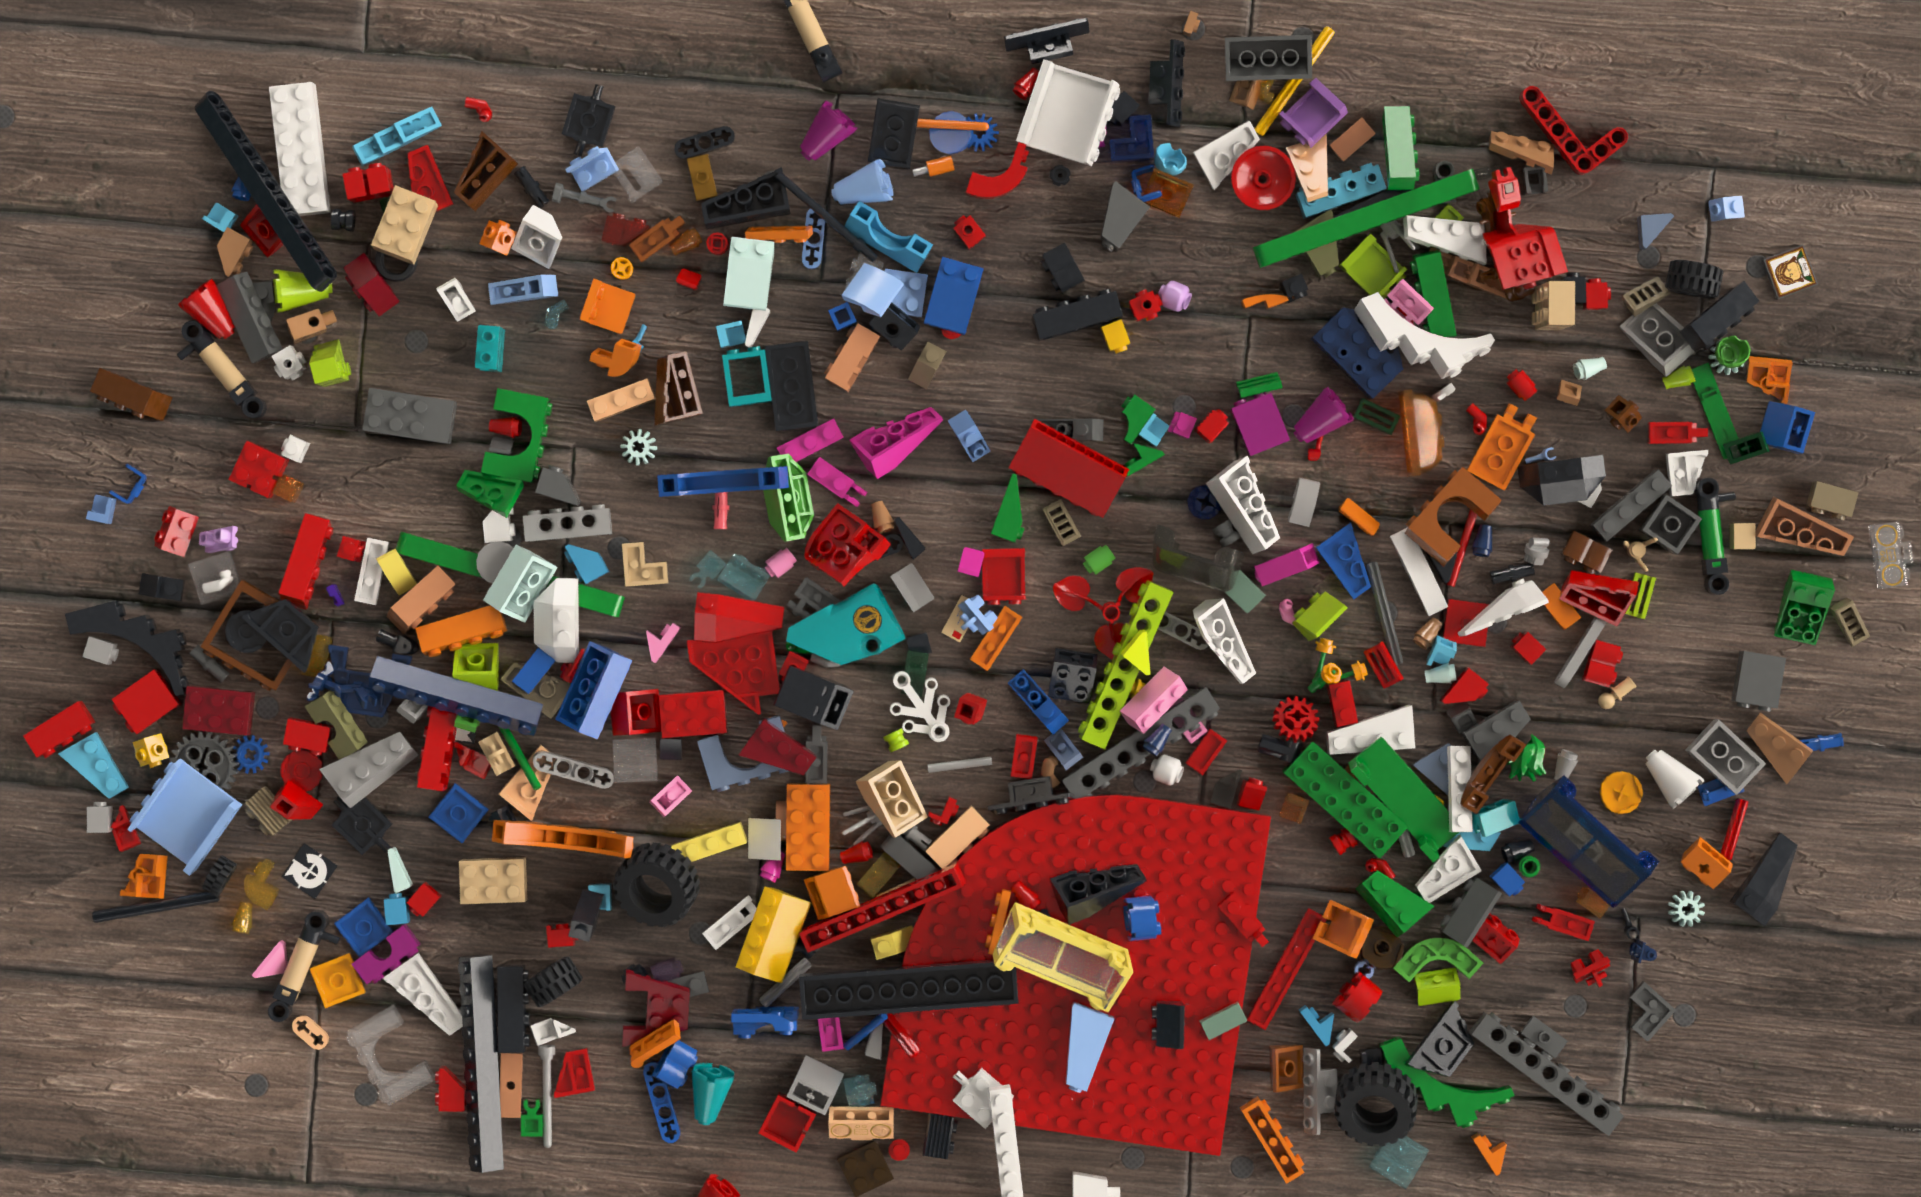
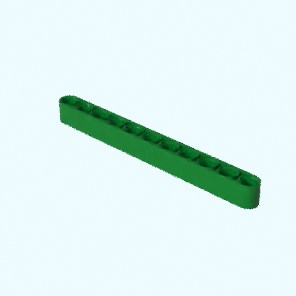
[1253,169,1480,268]
[396,532,625,618]

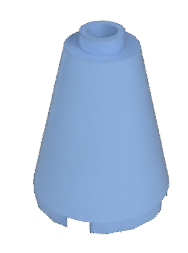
[831,159,893,204]

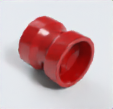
[706,233,729,256]
[1329,828,1358,855]

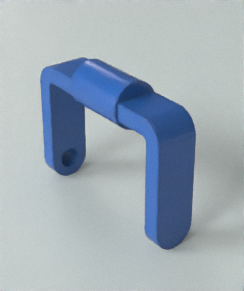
[1131,165,1162,202]
[109,464,147,504]

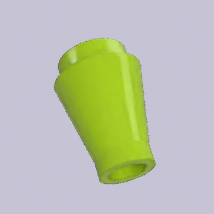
[1662,365,1696,390]

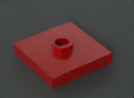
[1443,599,1489,647]

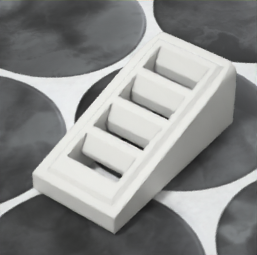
[745,308,770,348]

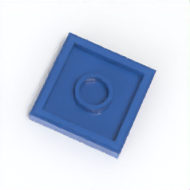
[429,783,489,843]
[334,898,395,958]

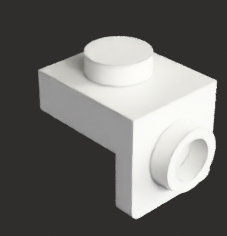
[1332,1028,1358,1063]

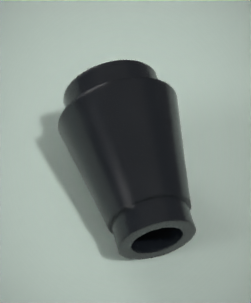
[1501,839,1535,863]

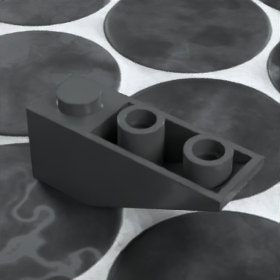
[1036,419,1104,441]

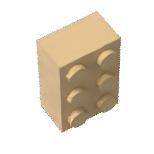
[371,185,438,265]
[459,857,527,904]

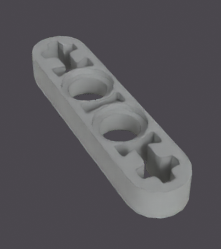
[1140,602,1209,650]
[1554,617,1607,689]
[532,751,614,789]

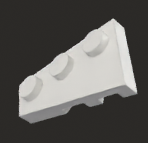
[1193,120,1260,190]
[1415,834,1481,903]

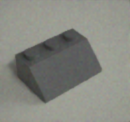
[1440,876,1502,948]

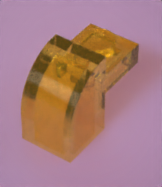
[244,859,280,910]

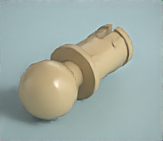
[1598,676,1636,709]

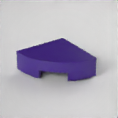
[326,584,345,607]

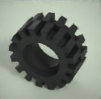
[202,855,237,897]

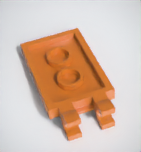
[1467,404,1537,491]

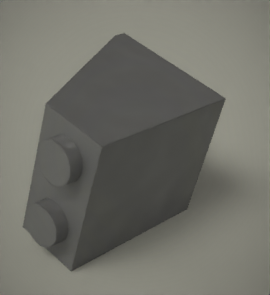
[1100,181,1150,252]

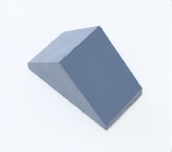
[1637,213,1674,250]

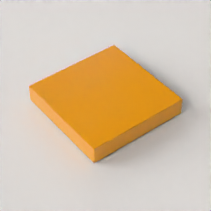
[310,953,366,1008]

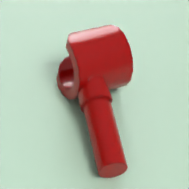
[1308,435,1324,461]

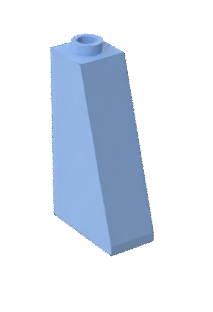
[1066,1001,1114,1093]

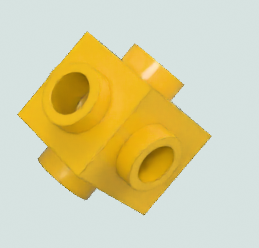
[132,733,169,768]

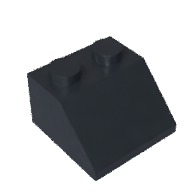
[1151,1001,1185,1049]

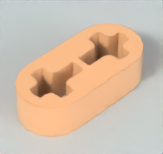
[292,1015,329,1050]

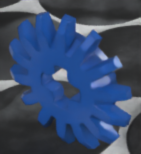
[967,113,999,152]
[233,735,270,774]

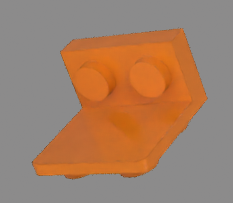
[580,278,636,334]

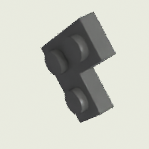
[1629,981,1676,1042]

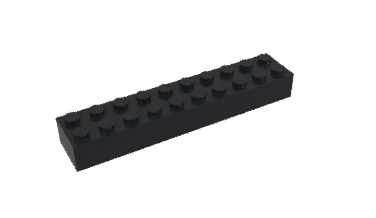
[799,960,1019,1020]

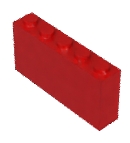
[1009,419,1129,518]

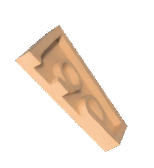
[1286,134,1328,202]
[499,744,556,821]

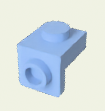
[1709,196,1745,221]

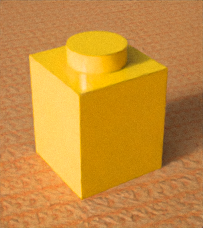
[1101,319,1130,354]

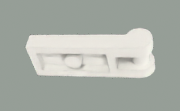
[702,895,757,950]

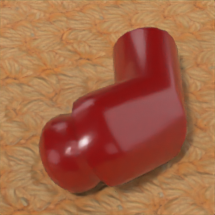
[1365,858,1395,879]

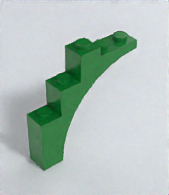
[1379,1036,1515,1128]

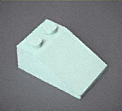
[723,237,774,311]

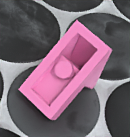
[646,623,681,663]
[650,775,692,817]

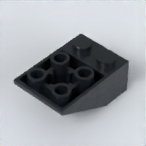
[774,665,854,730]

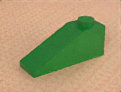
[991,473,1025,543]

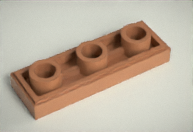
[500,1053,523,1118]

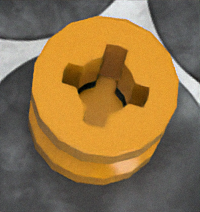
[611,257,633,280]

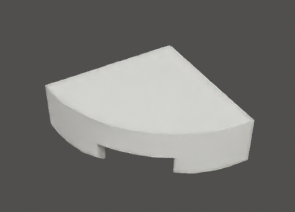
[1431,383,1455,402]

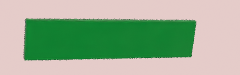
[1692,363,1739,460]

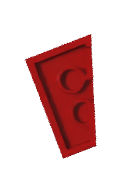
[408,145,454,213]

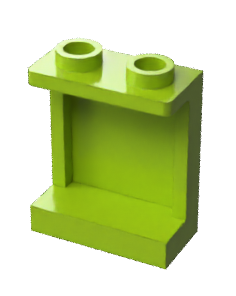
[1339,233,1407,299]

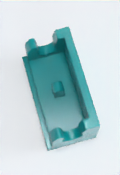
[1472,799,1521,837]

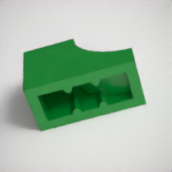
[1121,395,1156,445]

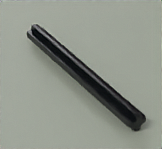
[92,892,220,923]

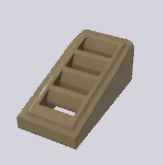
[1622,276,1670,317]
[1042,499,1081,547]
[1829,598,1870,647]

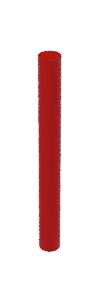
[1446,509,1477,587]

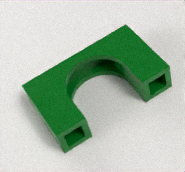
[481,388,553,483]

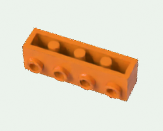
[415,605,508,657]
[1240,1096,1305,1184]

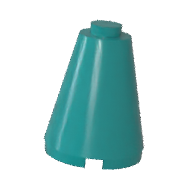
[692,1063,734,1125]

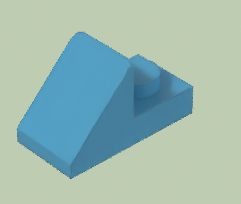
[1299,1005,1334,1046]

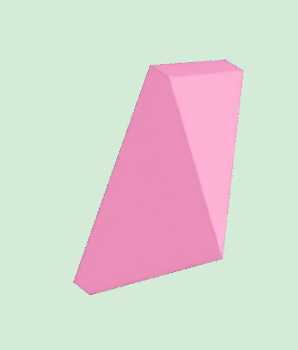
[252,940,288,978]

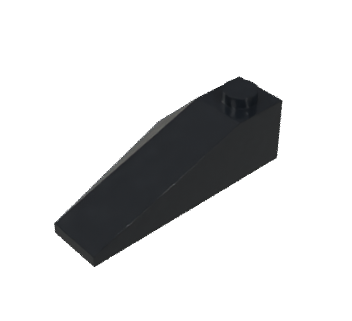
[1730,832,1798,926]
[1050,864,1146,925]

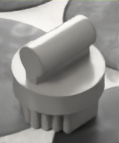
[1524,538,1549,565]

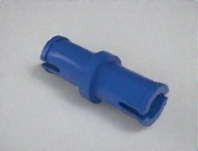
[1800,733,1844,752]

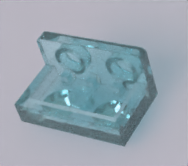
[717,553,770,601]

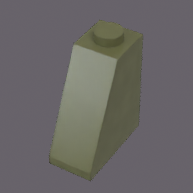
[1293,209,1339,278]

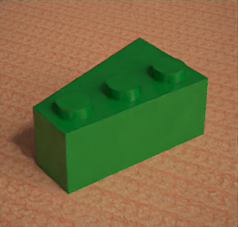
[1355,870,1434,937]

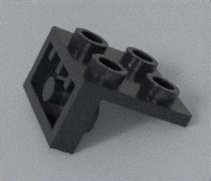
[1048,648,1098,703]

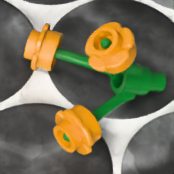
[1308,638,1368,693]

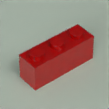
[23,701,96,758]

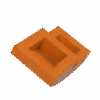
[1241,294,1288,309]

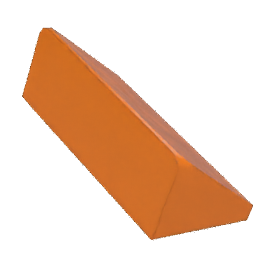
[1338,498,1380,536]

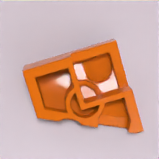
[1747,356,1792,404]
[120,854,168,899]

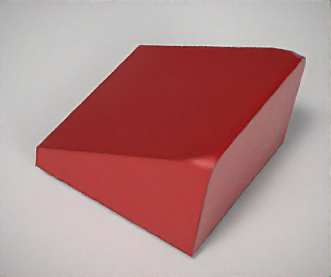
[676,268,702,290]

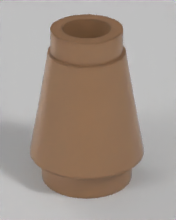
[871,501,895,534]
[1413,617,1442,650]

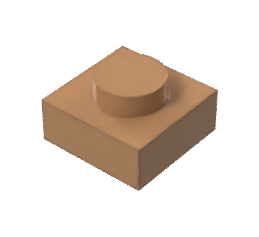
[1182,11,1200,37]
[1557,380,1582,406]

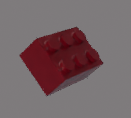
[182,685,255,736]

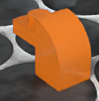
[590,339,642,377]

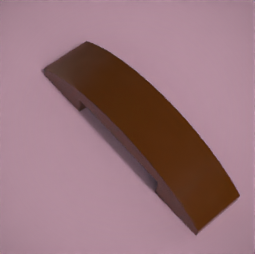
[1460,734,1526,814]

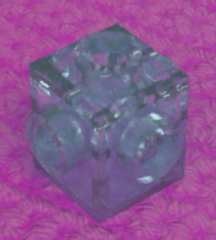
[843,1074,877,1107]

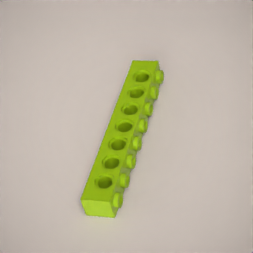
[1078,580,1174,749]

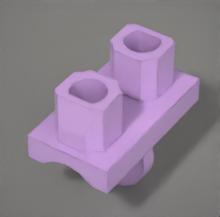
[199,526,238,553]

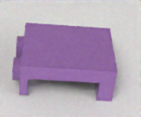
[1279,78,1348,148]

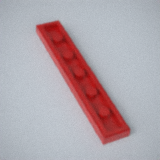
[1247,908,1327,1030]

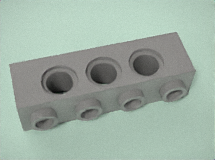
[523,504,612,542]

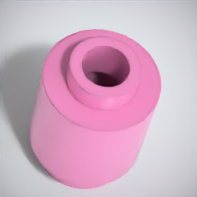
[764,548,797,578]

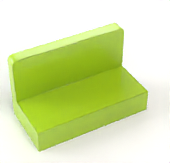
[1414,968,1460,1006]

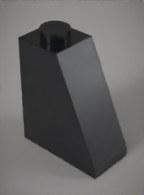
[568,889,604,942]

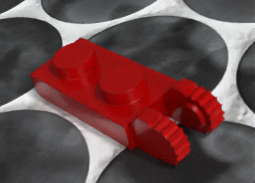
[1532,904,1595,941]

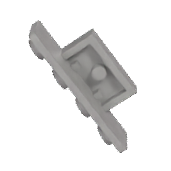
[1303,1047,1337,1135]

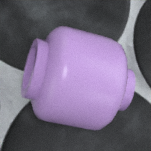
[1158,281,1192,312]

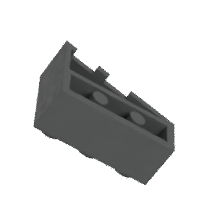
[1461,700,1531,763]

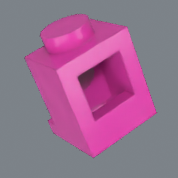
[1168,411,1197,439]

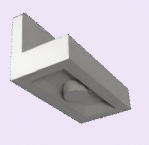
[890,563,934,612]

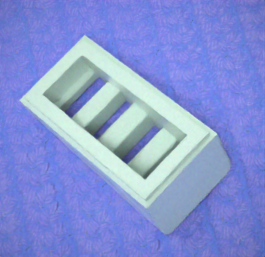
[388,847,413,894]

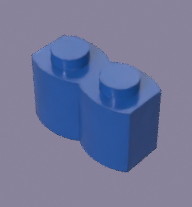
[652,1040,697,1089]

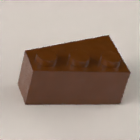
[654,351,703,426]

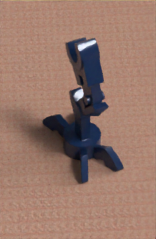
[307,662,377,709]

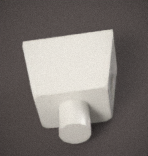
[1072,1172,1120,1197]

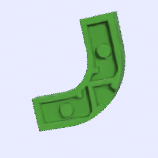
[1392,938,1483,983]

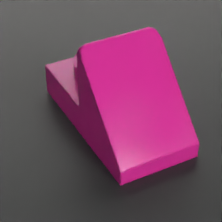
[957,547,984,577]

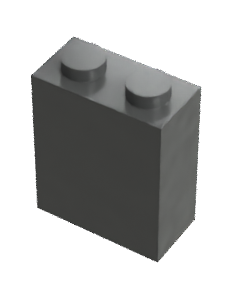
[1731,651,1786,712]

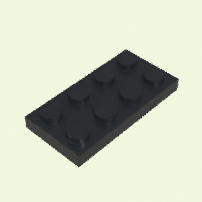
[765,341,819,431]

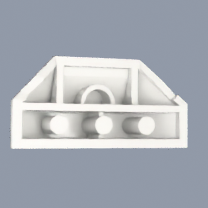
[534,578,579,663]

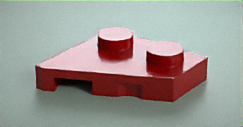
[554,1048,595,1098]

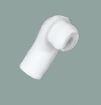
[202,570,233,594]

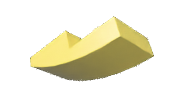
[376,549,417,595]

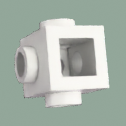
[272,345,306,381]

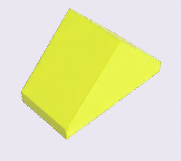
[1120,629,1150,675]

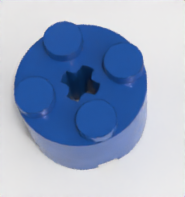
[1123,896,1161,941]

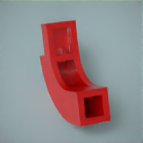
[966,142,1029,199]

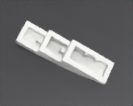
[1390,527,1448,616]

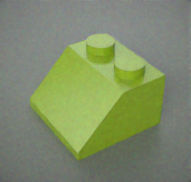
[1292,591,1348,641]

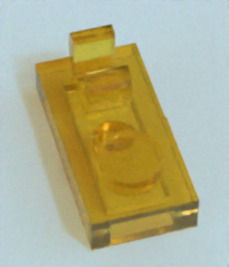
[857,852,901,898]

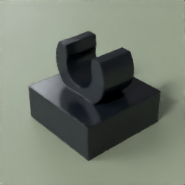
[488,804,516,821]

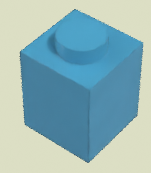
[384,893,410,925]

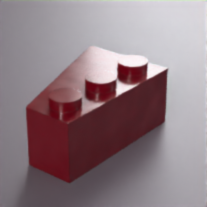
[739,718,817,775]

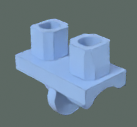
[958,595,998,635]

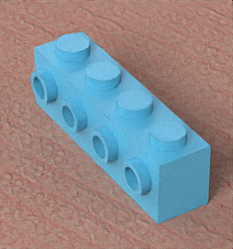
[1295,163,1387,219]

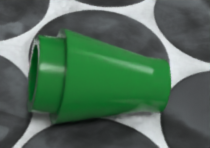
[1519,856,1540,877]

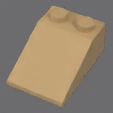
[856,760,928,838]

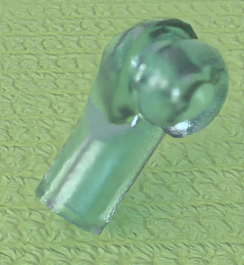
[544,299,569,329]

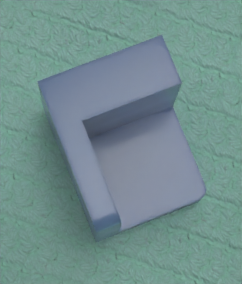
[86,495,117,524]

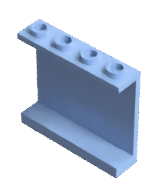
[127,759,242,876]

